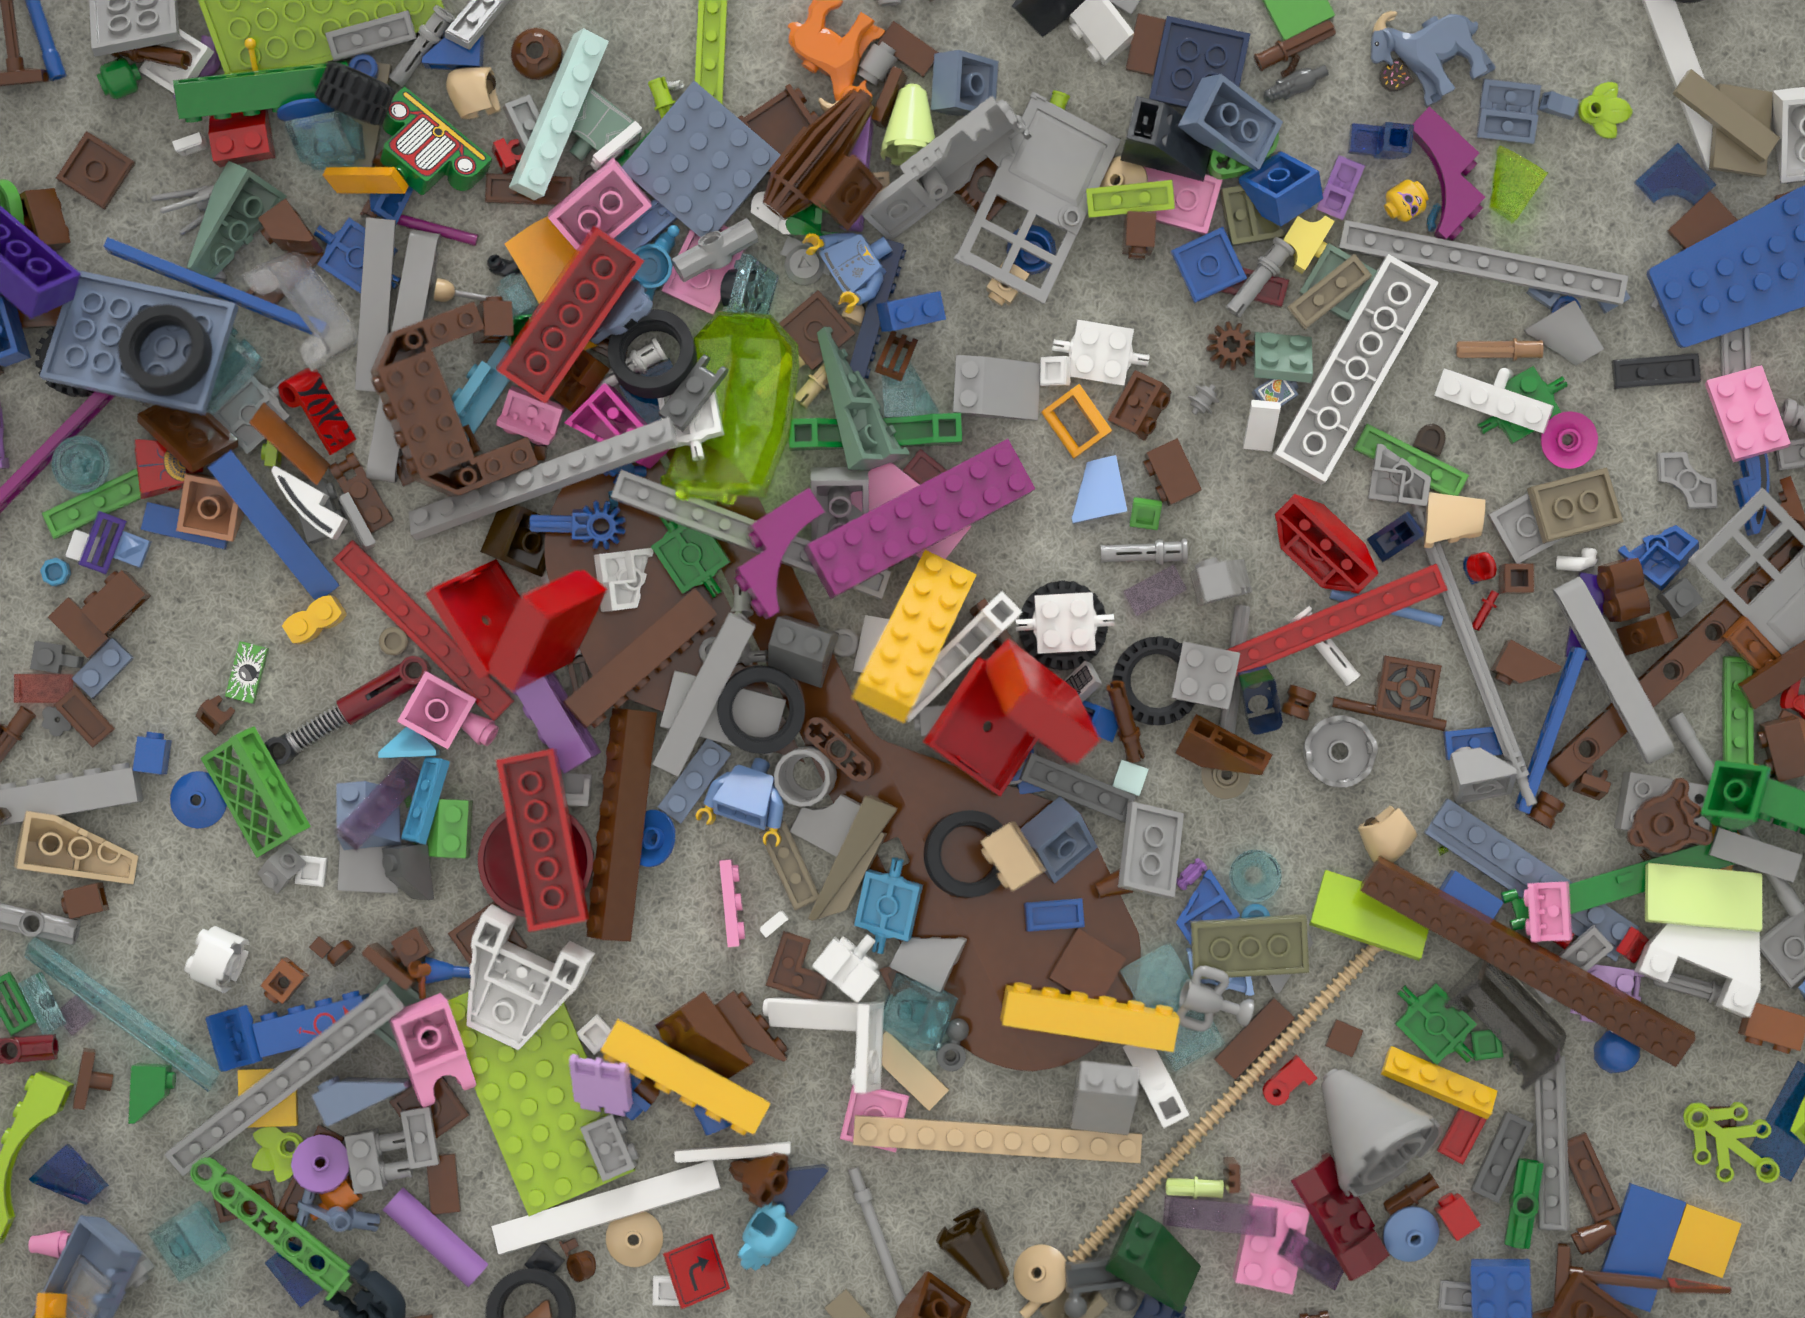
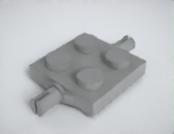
[209,374,292,455]

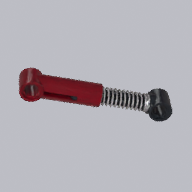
[265,656,431,765]

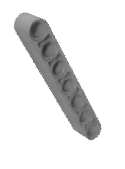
[1553,577,1675,765]

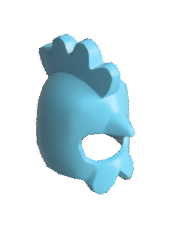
[738,1201,798,1271]

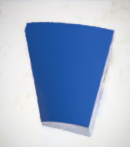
[1618,525,1699,591]

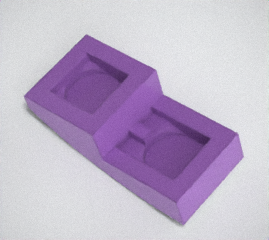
[1316,155,1365,220]

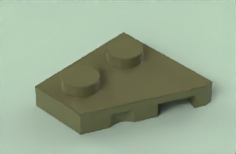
[1220,186,1285,246]

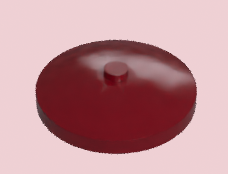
[478,811,594,917]

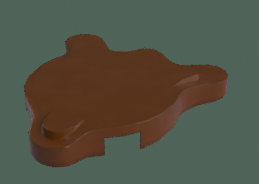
[1627,778,1713,854]

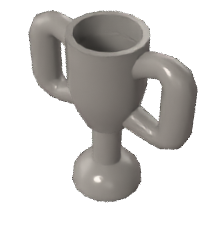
[1177,966,1254,1032]

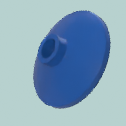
[277,98,335,129]
[170,771,227,828]
[640,810,675,867]

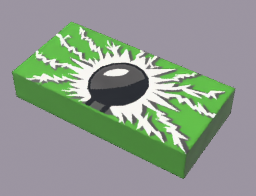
[225,641,269,704]

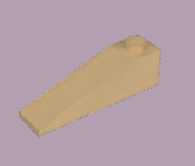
[14,811,138,884]

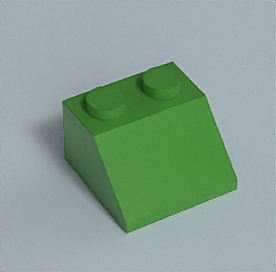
[426,799,473,858]

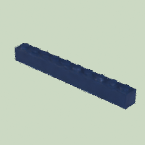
[850,239,907,380]

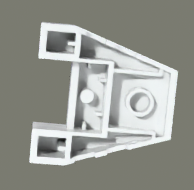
[466,904,595,1050]
[1634,923,1760,1017]

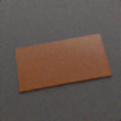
[249,402,330,486]

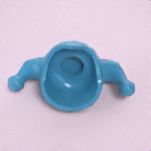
[632,225,680,301]

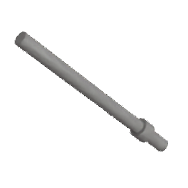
[848,1166,906,1308]

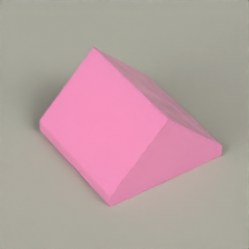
[397,671,476,749]

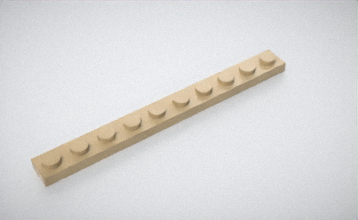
[853,1115,1142,1163]

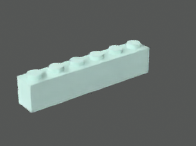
[509,28,609,200]

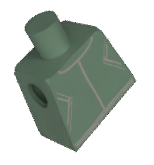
[569,88,635,162]

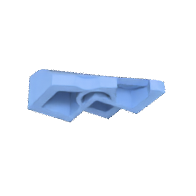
[1072,455,1127,523]

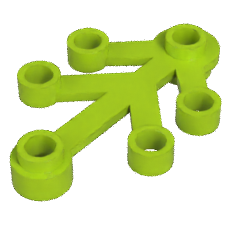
[1683,1102,1780,1183]

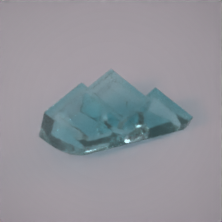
[882,360,939,418]

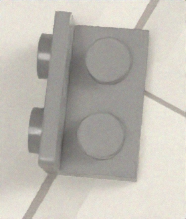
[580,1114,639,1181]

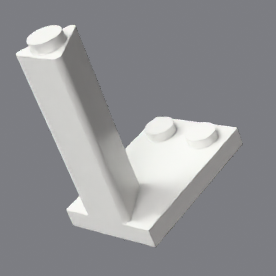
[763,997,884,1093]

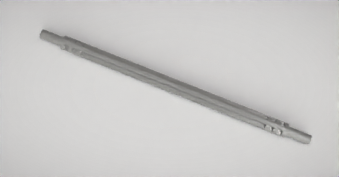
[1407,485,1537,806]

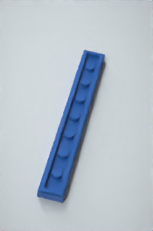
[104,237,327,339]

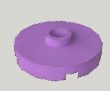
[291,1135,350,1194]

